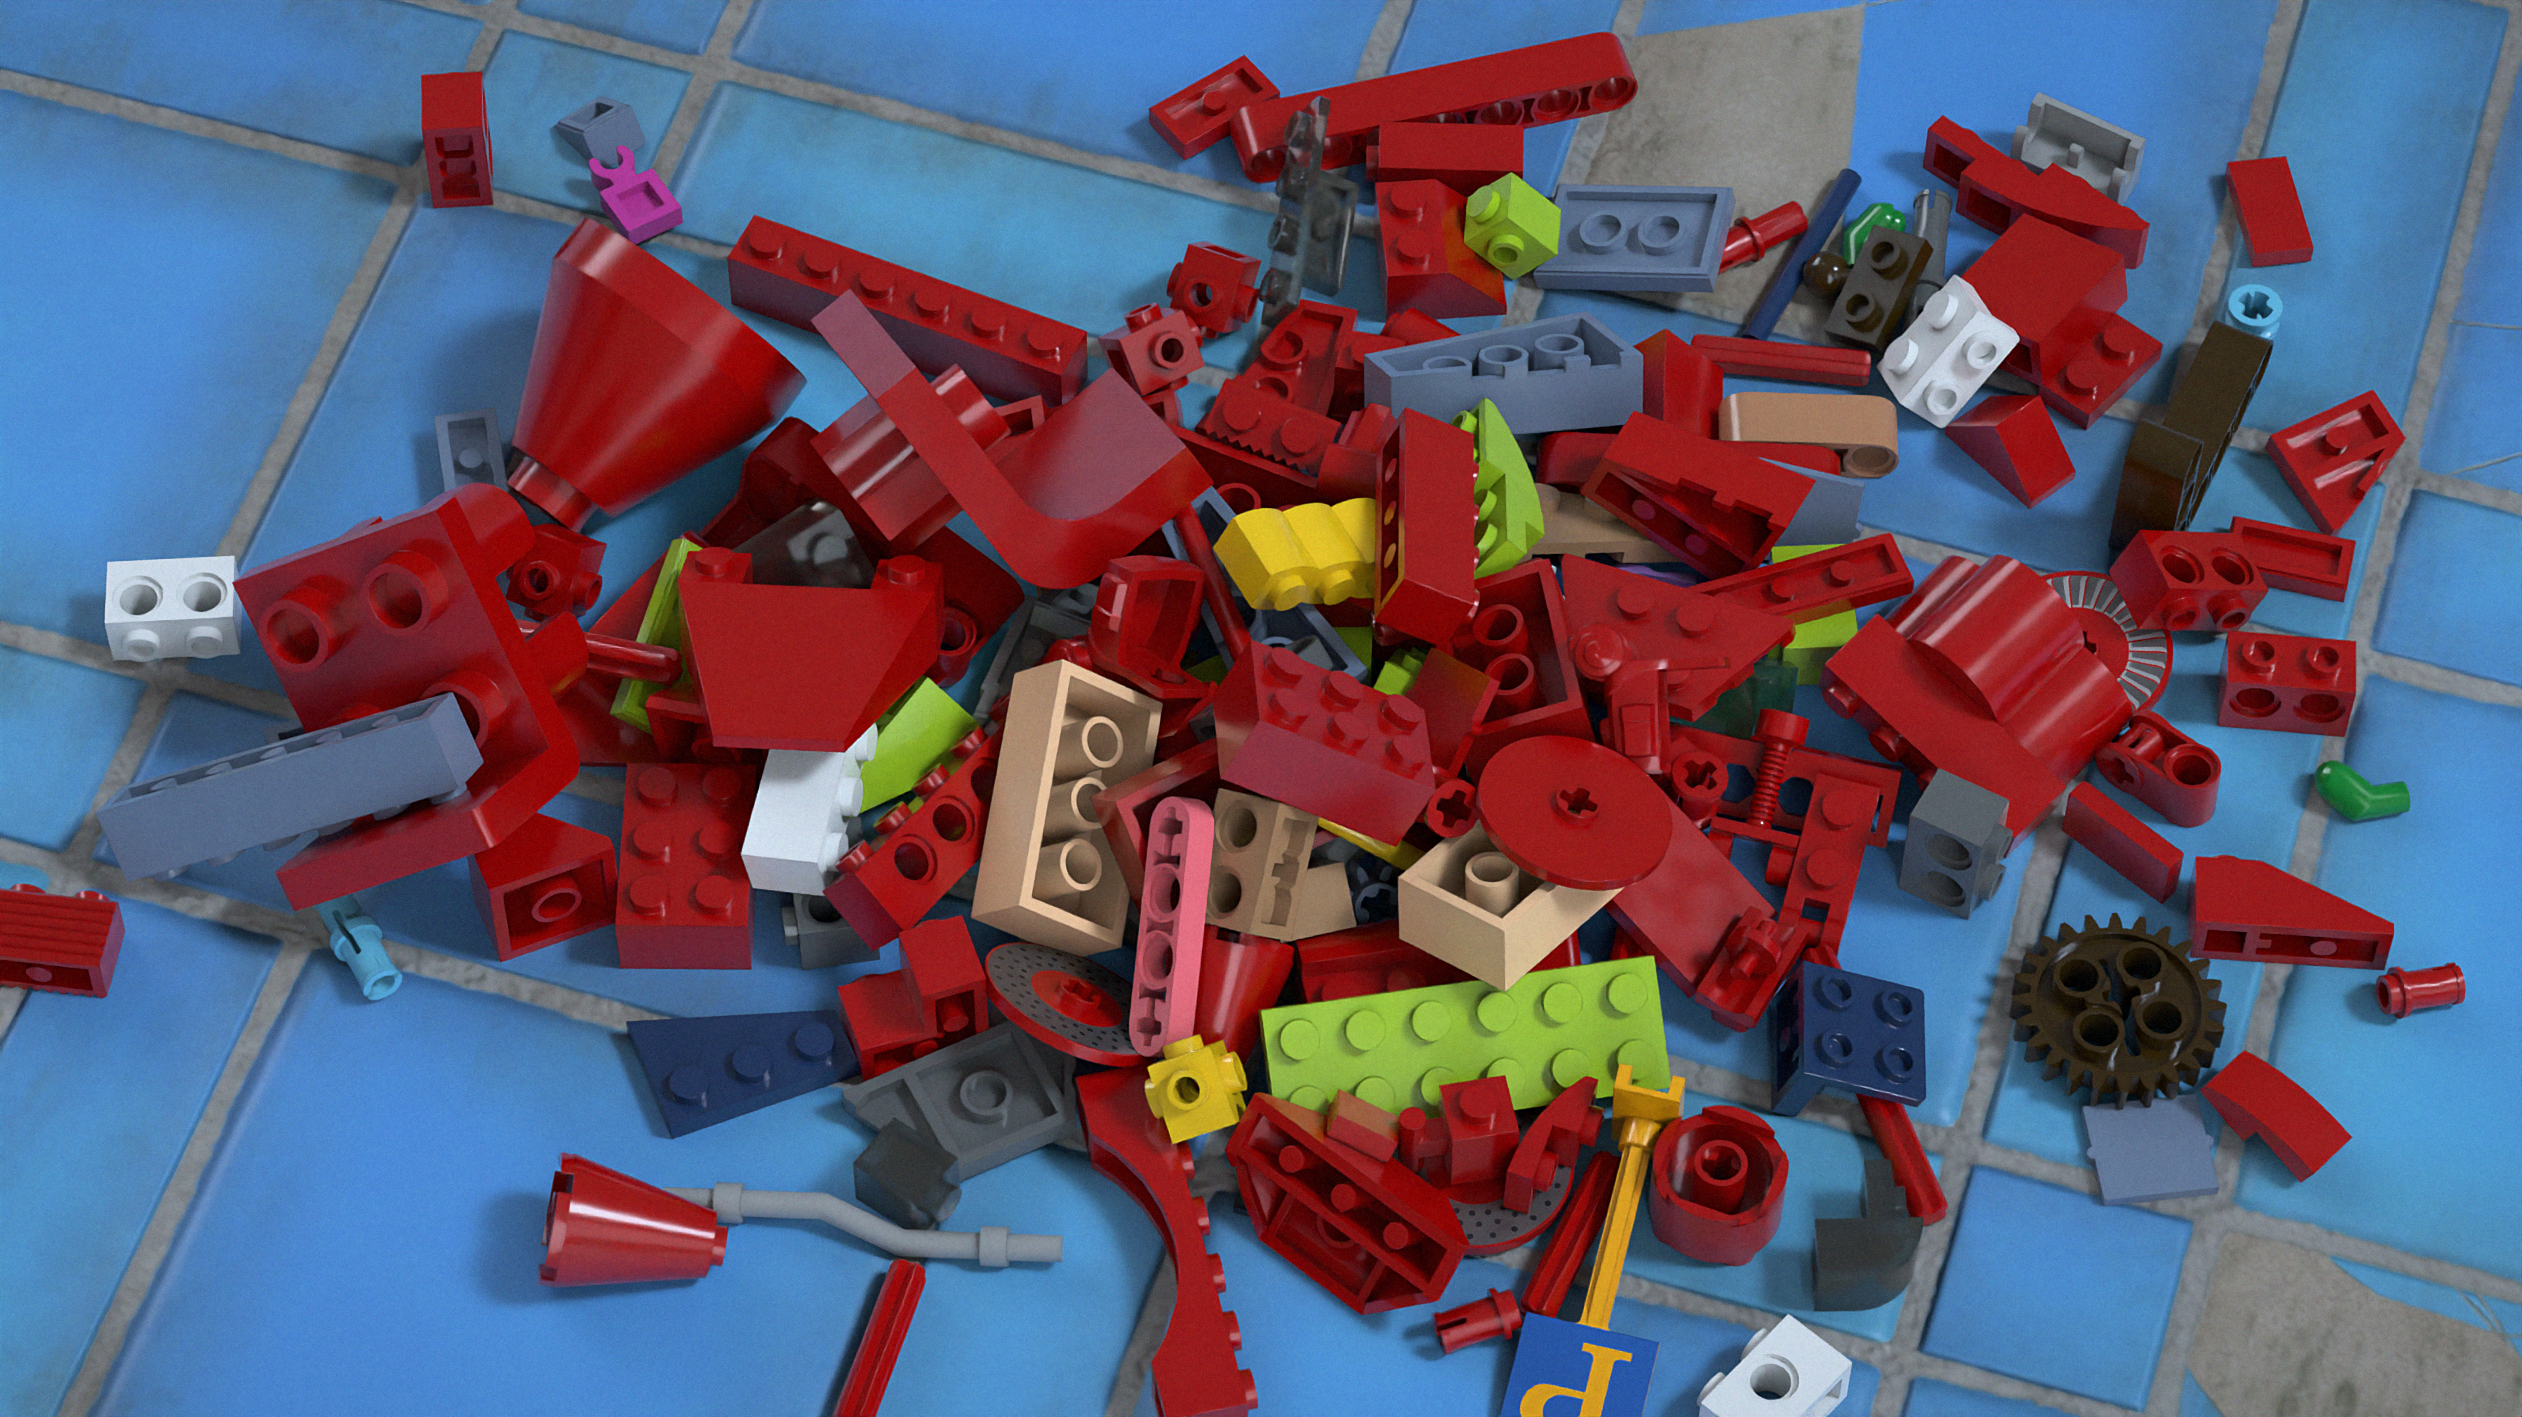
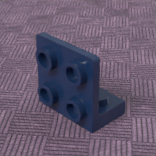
[1771,960,1926,1117]

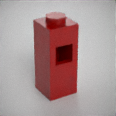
[1366,121,1524,198]

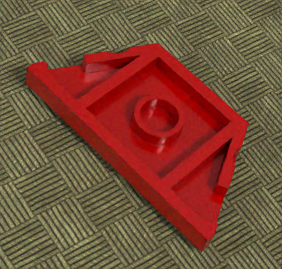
[1561,553,1796,722]

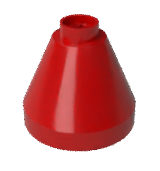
[506,217,808,533]

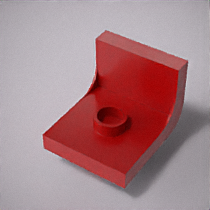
[809,289,1215,589]

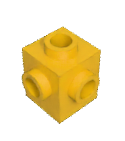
[1145,1034,1247,1144]

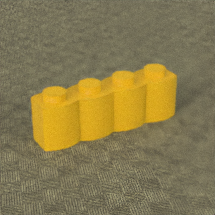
[1213,498,1376,611]

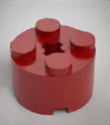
[1648,1105,1789,1267]

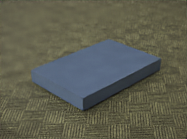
[1533,184,1736,293]

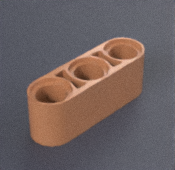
[1718,392,1899,479]

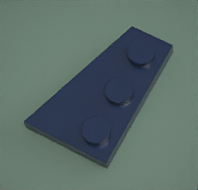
[626,1009,859,1139]

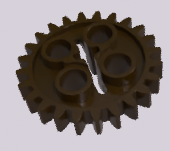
[2009,913,2227,1110]

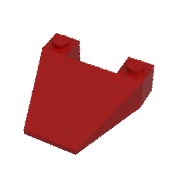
[678,547,945,753]

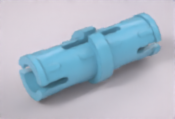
[313,893,402,1000]

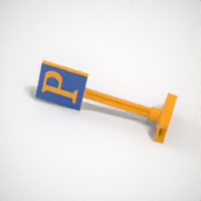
[1500,1063,1686,1417]

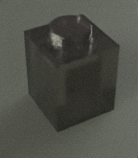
[853,1117,962,1230]

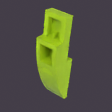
[1449,397,1545,579]

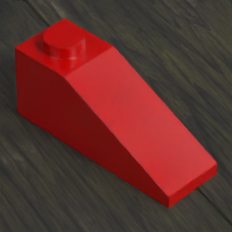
[2187,855,2394,970]

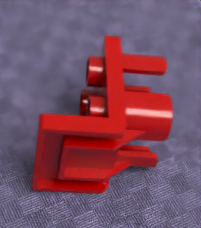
[232,483,589,911]

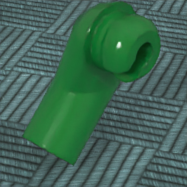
[1843,202,1906,269]
[2314,760,2410,821]

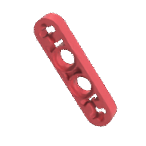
[1129,796,1214,1058]

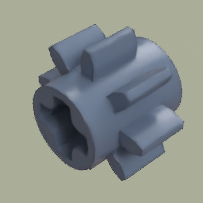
[1347,858,1399,925]

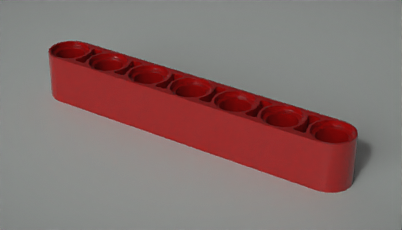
[1228,32,1638,184]

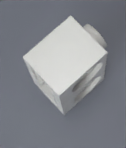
[105,556,242,662]

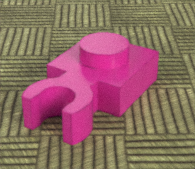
[589,145,683,244]

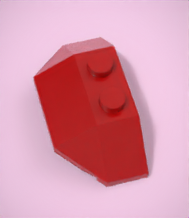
[1224,1092,1470,1315]

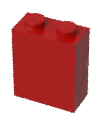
[1960,213,2128,387]

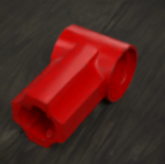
[1315,403,1396,503]

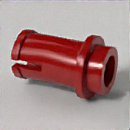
[2376,962,2466,1019]
[1431,1287,1522,1356]

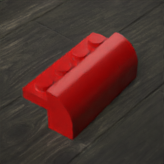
[1288,918,1568,1004]

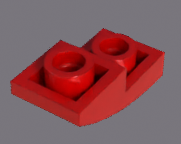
[2199,1050,2352,1183]
[1503,1076,1605,1214]

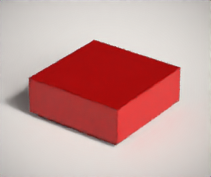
[1327,1089,1399,1162]

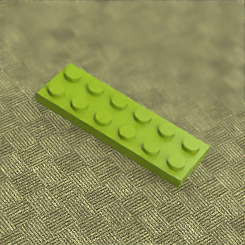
[1258,955,1671,1119]

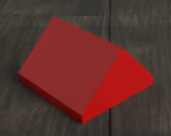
[1598,328,1723,440]

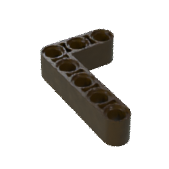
[2108,320,2274,553]

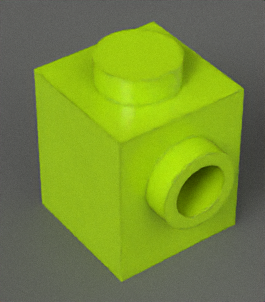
[1463,172,1561,280]

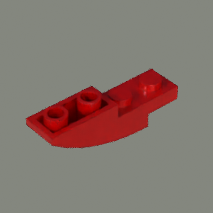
[1922,115,2150,269]

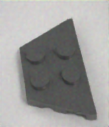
[842,1020,1077,1183]

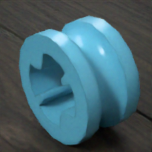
[2225,284,2283,340]

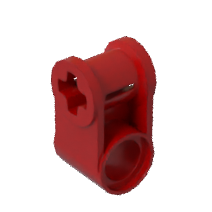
[2096,709,2221,828]

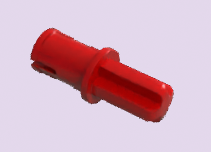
[1718,201,1808,275]

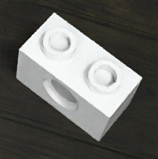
[1697,1314,1852,1417]

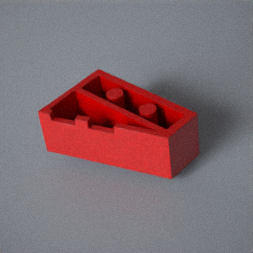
[1580,410,1817,580]

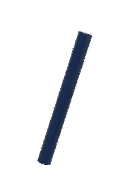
[1740,168,1862,341]

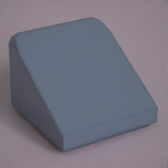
[555,96,645,168]

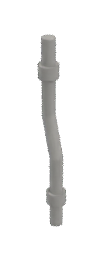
[663,1182,1064,1267]

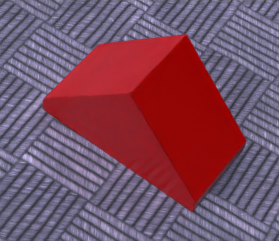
[1945,395,2076,510]

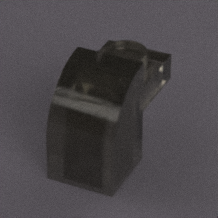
[1809,1160,1923,1312]

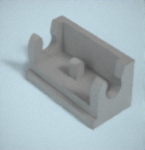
[2009,92,2146,206]

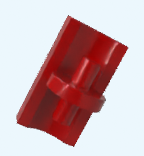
[1695,905,1808,1033]

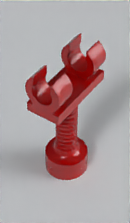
[1708,708,1810,889]

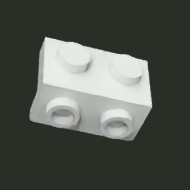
[1876,274,2020,428]

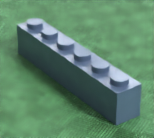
[95,692,484,882]

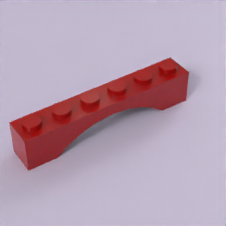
[1076,1061,1258,1417]

